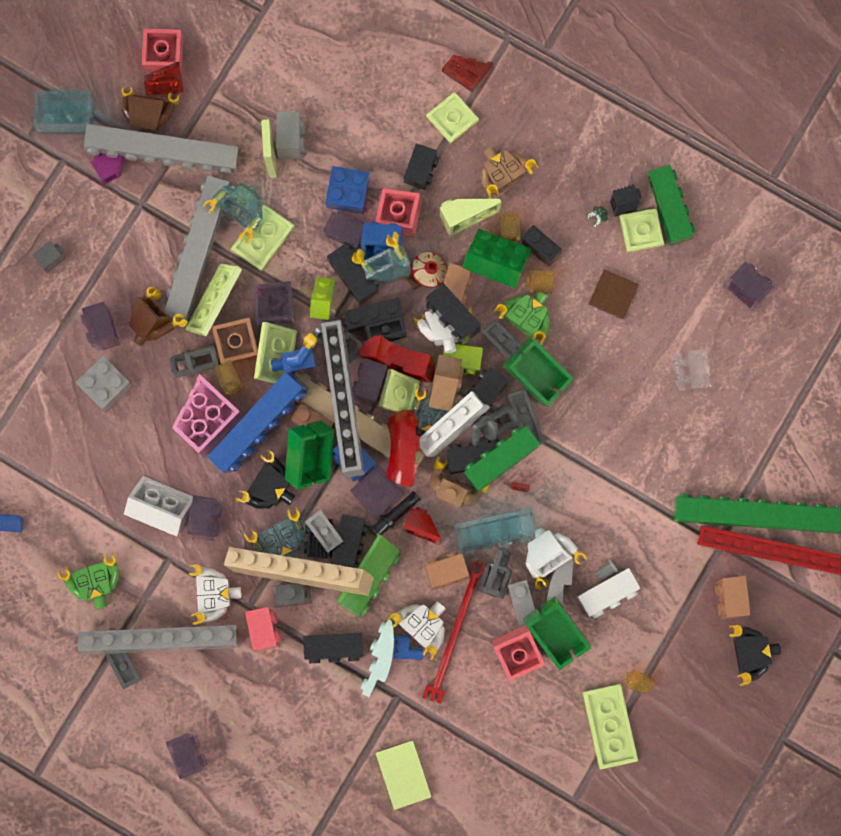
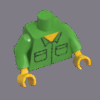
[493,291,550,345]
[57,552,119,610]

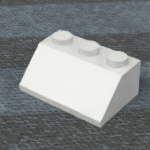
[124,476,196,536]

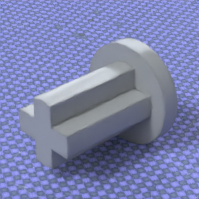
[595,558,620,581]

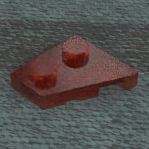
[442,55,493,92]
[144,62,184,95]

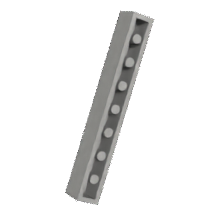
[84,124,238,175]
[162,176,231,327]
[321,320,365,478]
[78,625,237,655]

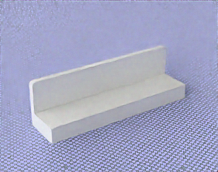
[419,391,490,457]

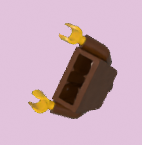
[121,87,179,133]
[129,287,188,345]

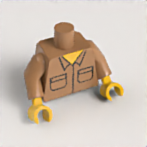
[481,146,539,199]
[429,457,490,508]

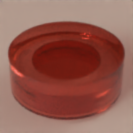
[510,482,530,492]

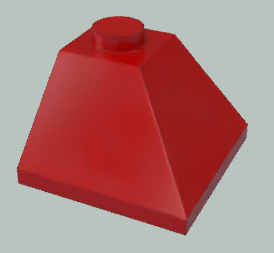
[403,507,441,545]

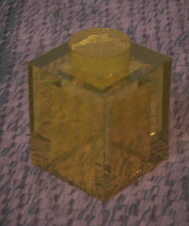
[499,212,521,241]
[526,270,554,294]

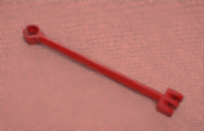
[422,560,485,704]

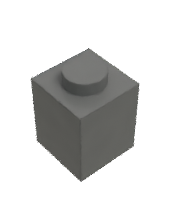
[32,241,65,273]

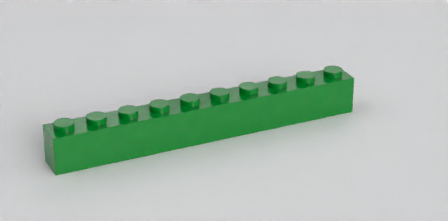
[673,494,841,534]

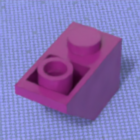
[90,153,125,185]

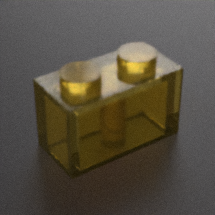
[213,360,243,396]

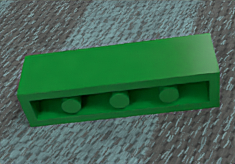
[647,165,695,246]
[464,426,540,493]

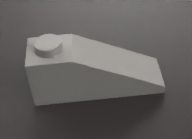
[507,580,536,640]

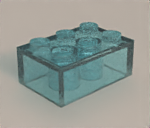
[33,91,95,134]

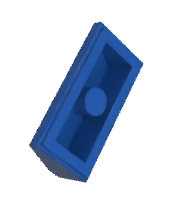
[0,514,23,532]

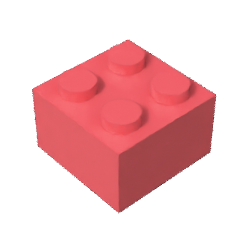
[142,29,184,73]
[375,188,422,237]
[245,607,282,652]
[491,625,545,681]

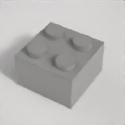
[276,111,305,159]
[75,356,132,413]

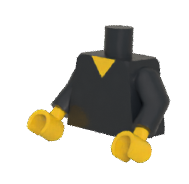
[236,449,296,509]
[729,625,781,686]

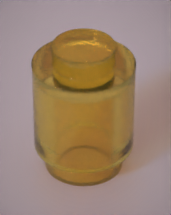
[624,669,654,694]

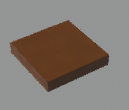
[589,269,639,319]

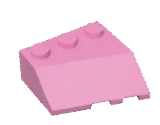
[172,374,243,458]

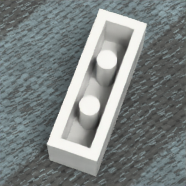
[577,568,640,619]

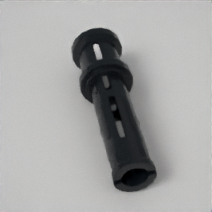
[368,491,421,537]

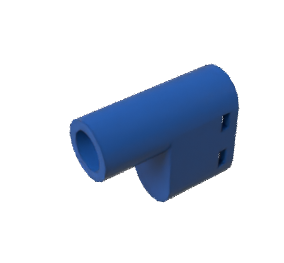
[394,635,423,660]

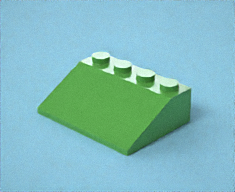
[337,534,401,618]

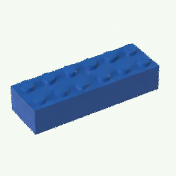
[207,372,309,473]

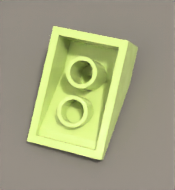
[440,199,501,236]

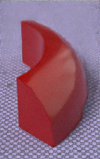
[358,335,435,383]
[386,410,420,487]

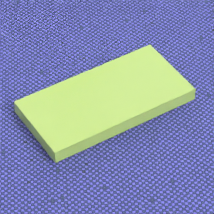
[261,119,277,178]
[185,264,242,336]
[582,684,638,769]

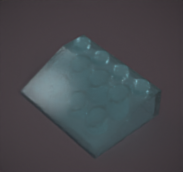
[454,508,535,555]

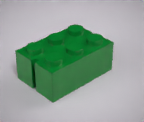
[462,228,531,289]
[502,338,574,407]
[285,420,334,489]
[523,596,591,671]

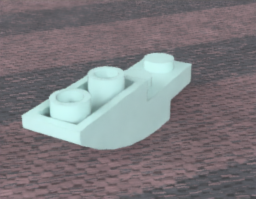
[360,620,394,698]

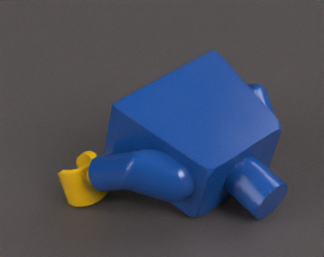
[271,333,317,373]

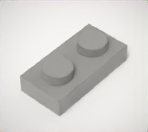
[305,510,344,553]

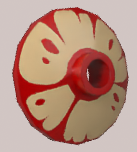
[411,252,447,288]

